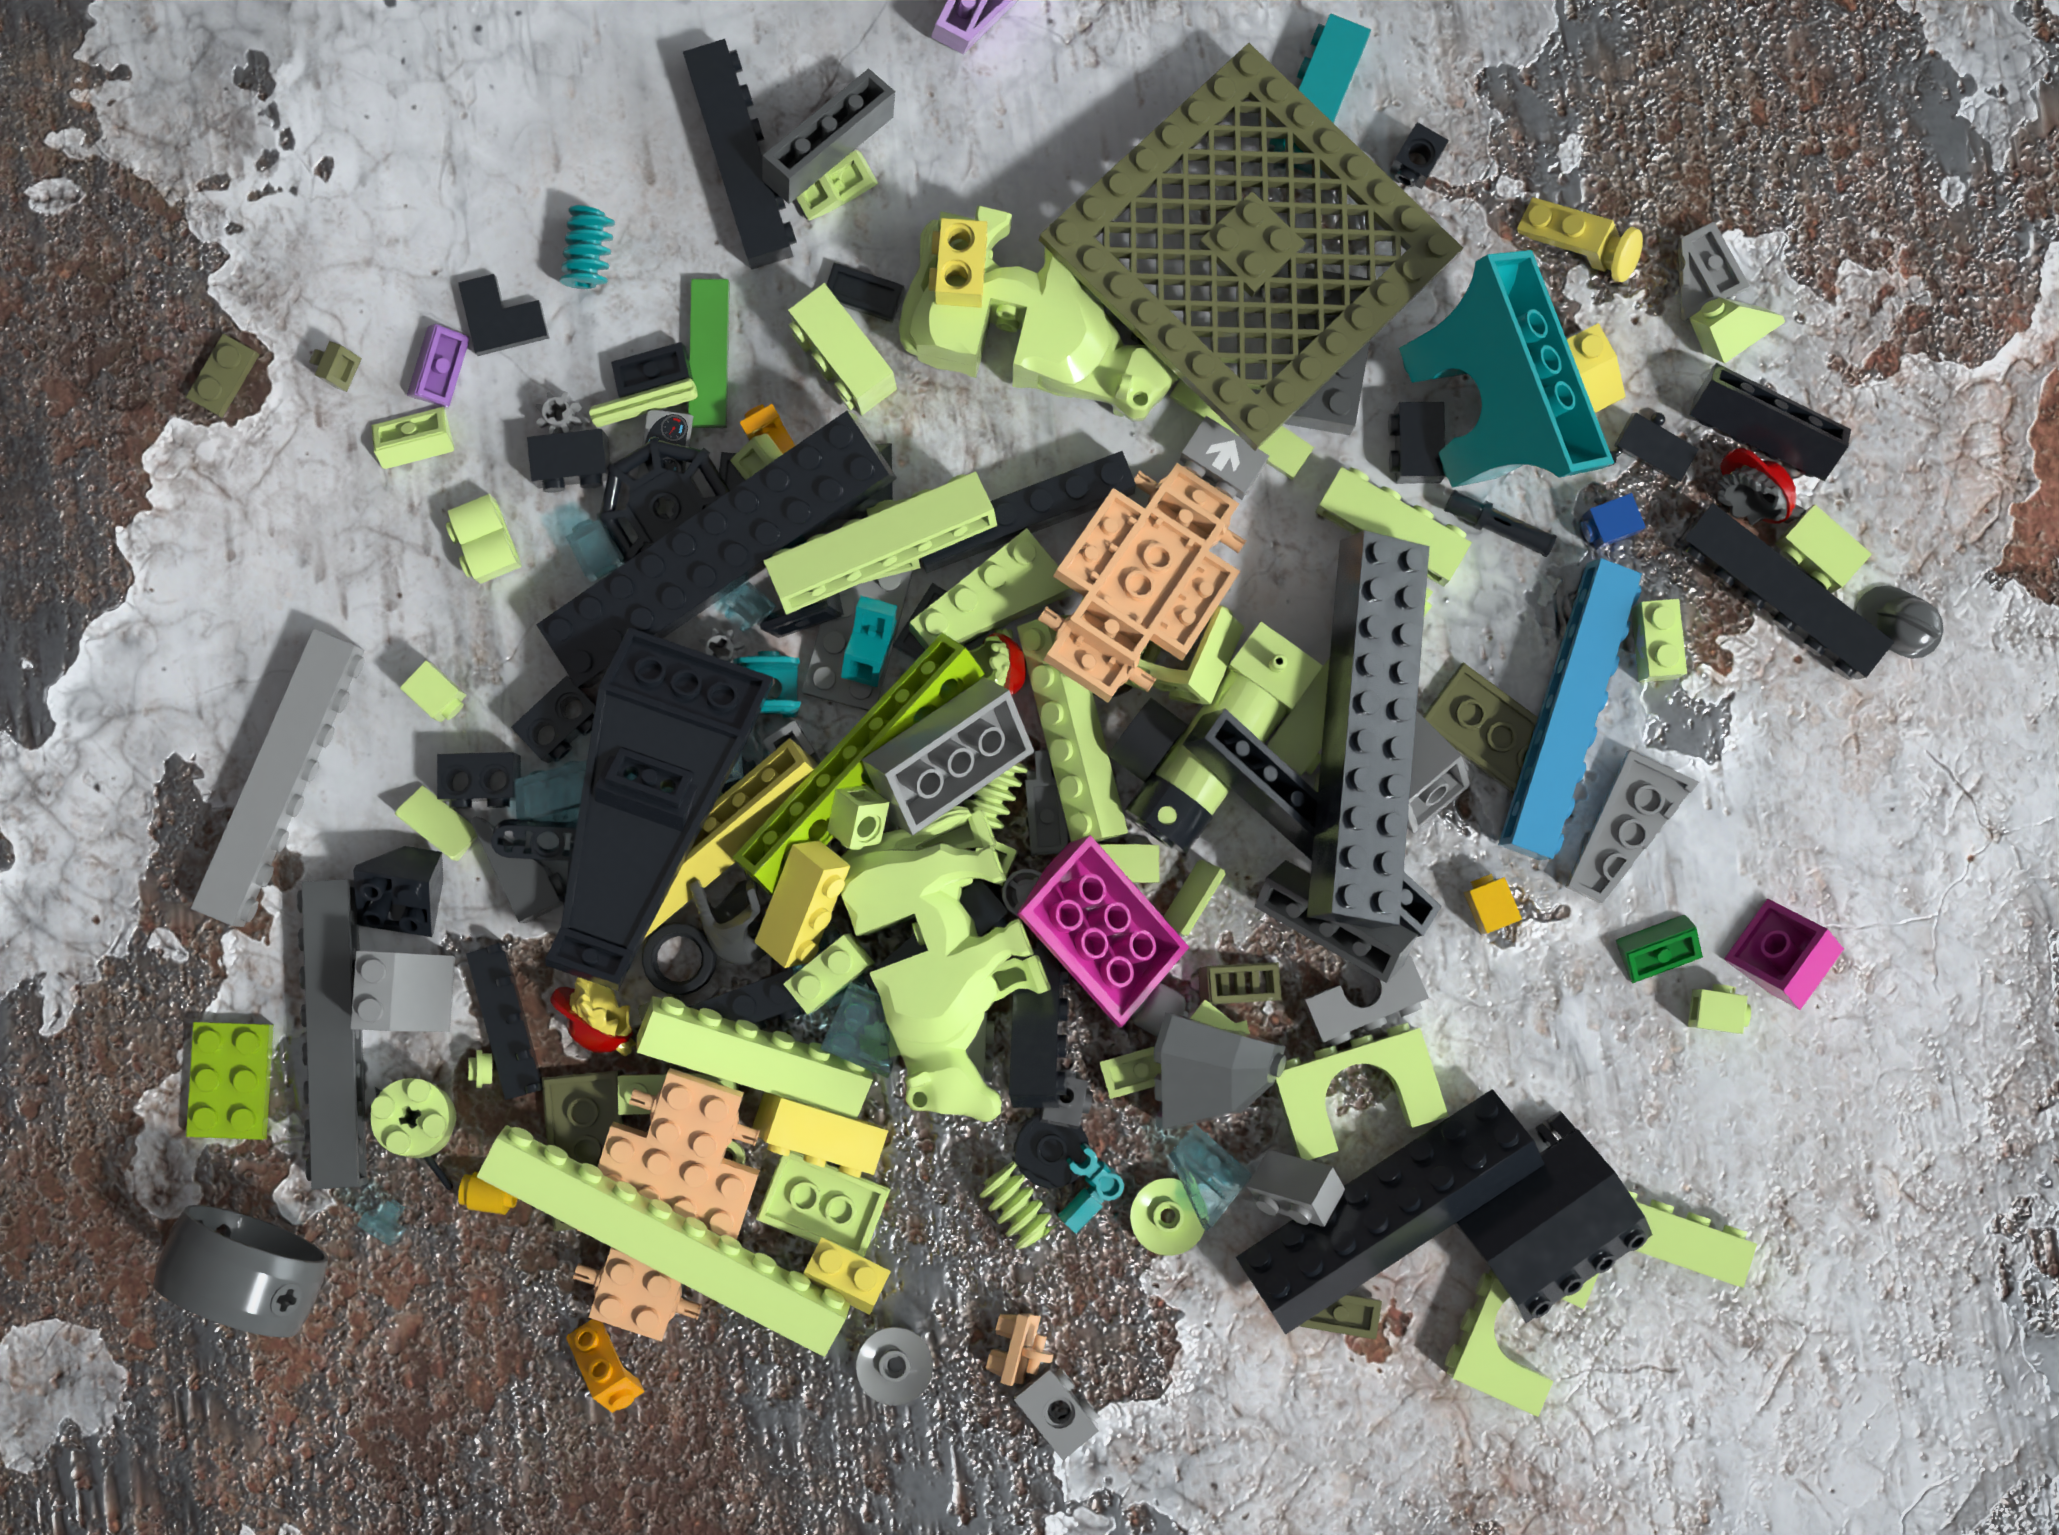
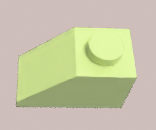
[1689,297,1785,364]

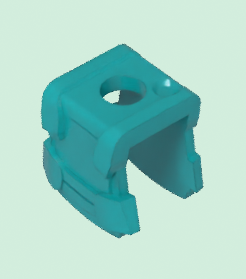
[733,651,801,718]

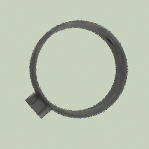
[153,1205,328,1338]

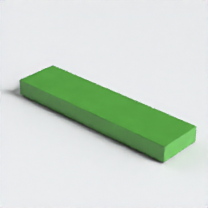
[688,279,730,428]

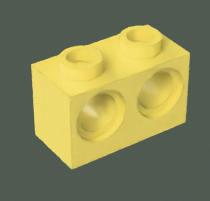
[929,218,988,308]

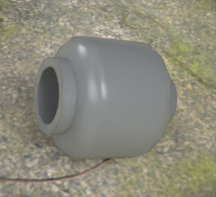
[1132,982,1188,1037]

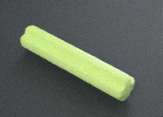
[589,378,698,427]

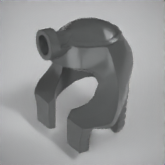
[690,869,767,965]

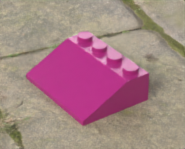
[1017,835,1189,1027]

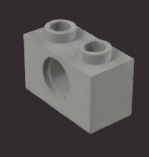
[1014,1364,1100,1461]

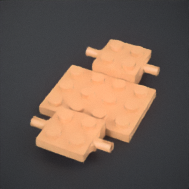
[1038,463,1247,703]
[573,1068,760,1342]

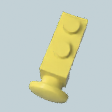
[1517,197,1643,282]

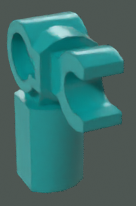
[1058,1143,1124,1234]

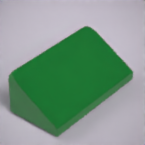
[1616,915,1703,984]

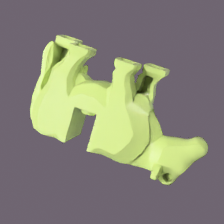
[899,206,1179,422]
[841,806,1051,1122]

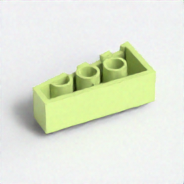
[909,528,1073,650]

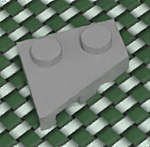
[1678,222,1750,322]

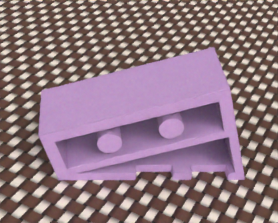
[931,0,1018,55]

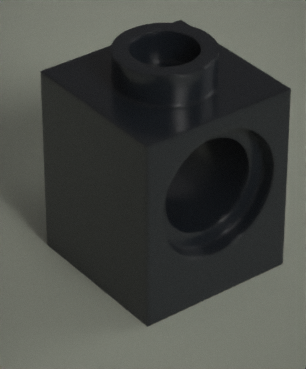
[1390,122,1449,189]

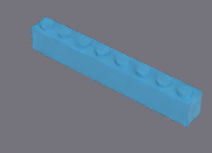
[1498,558,1642,860]

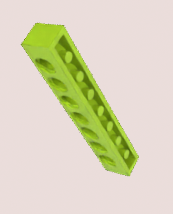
[732,632,985,896]

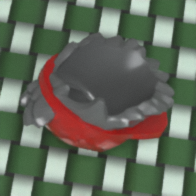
[1717,448,1806,525]

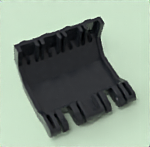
[1454,1111,1653,1324]

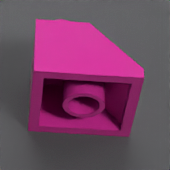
[1724,898,1844,1010]

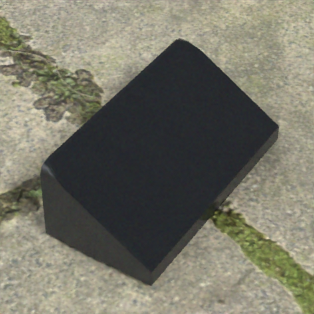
[760,593,844,638]

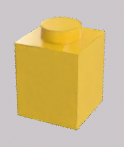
[1463,874,1522,935]

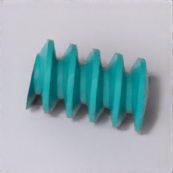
[559,205,615,289]

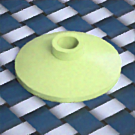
[1130,1178,1207,1256]

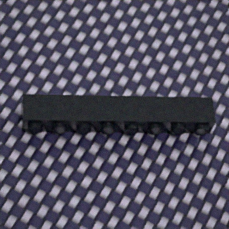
[1182,708,1442,937]

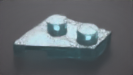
[820,982,893,1078]
[1169,1124,1252,1231]

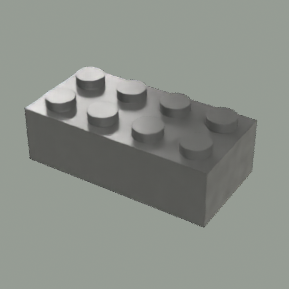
[1284,268,1370,436]

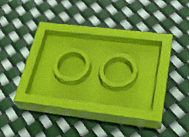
[186,1022,274,1140]

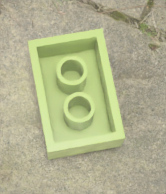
[788,283,897,416]

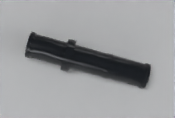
[1444,489,1557,557]

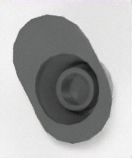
[1855,586,1944,659]

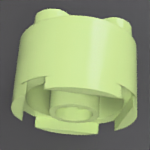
[370,1078,456,1158]

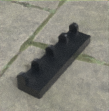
[466,943,543,1100]

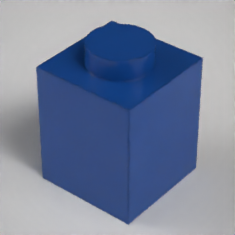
[1581,493,1646,550]

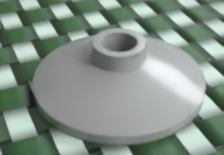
[856,1327,933,1406]

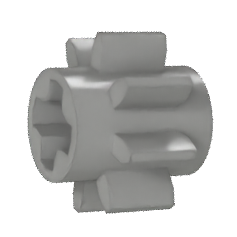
[535,391,583,434]
[699,628,745,663]

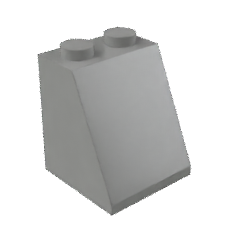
[1407,711,1471,833]
[351,951,455,1032]

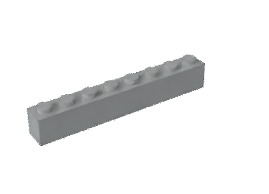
[190,628,365,927]

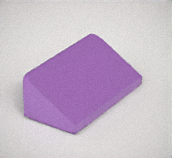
[407,324,470,408]

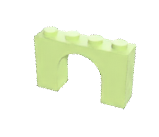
[1274,1022,1449,1160]
[1445,1269,1599,1417]

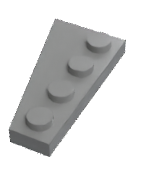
[1565,750,1699,903]

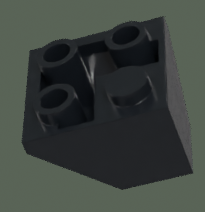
[353,846,443,937]

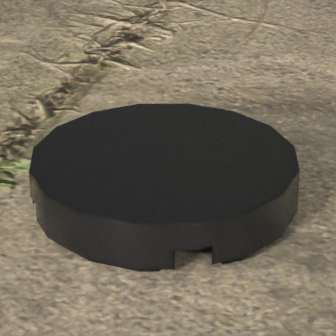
[1014,1113,1089,1189]

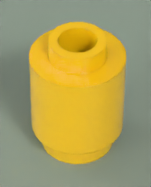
[458,1171,518,1215]

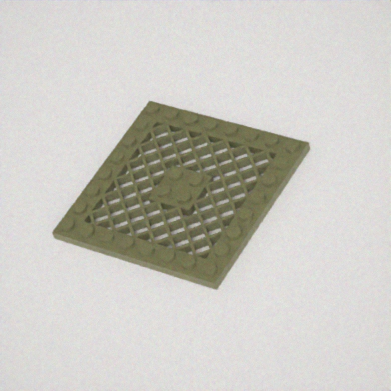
[1038,43,1463,451]

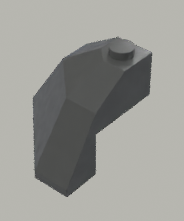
[1154,1012,1286,1129]

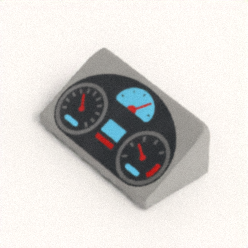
[637,410,693,479]

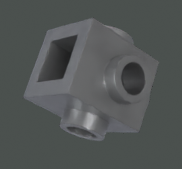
[1039,1069,1093,1129]

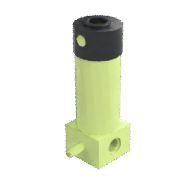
[1125,621,1323,854]

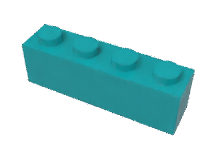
[1269,13,1372,175]

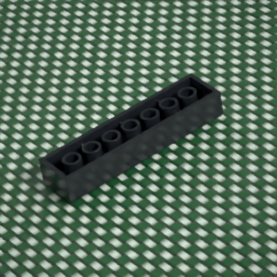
[1236,1089,1545,1335]

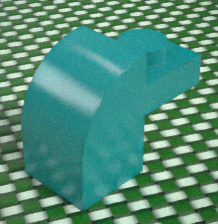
[841,595,897,687]

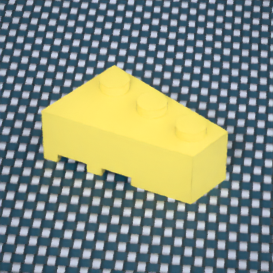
[752,1092,888,1178]

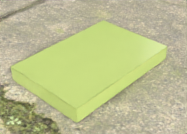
[756,1150,891,1258]

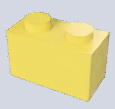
[804,1237,891,1315]

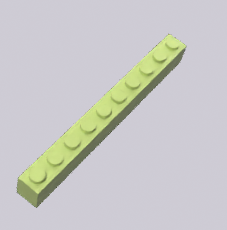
[477,1125,851,1357]

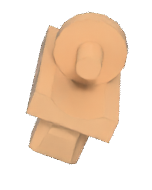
[986,1313,1054,1386]

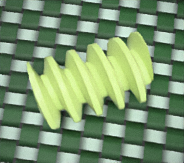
[962,763,1028,829]
[979,1161,1057,1250]

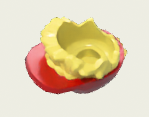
[550,977,636,1056]

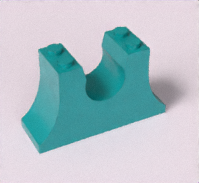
[1399,250,1614,488]

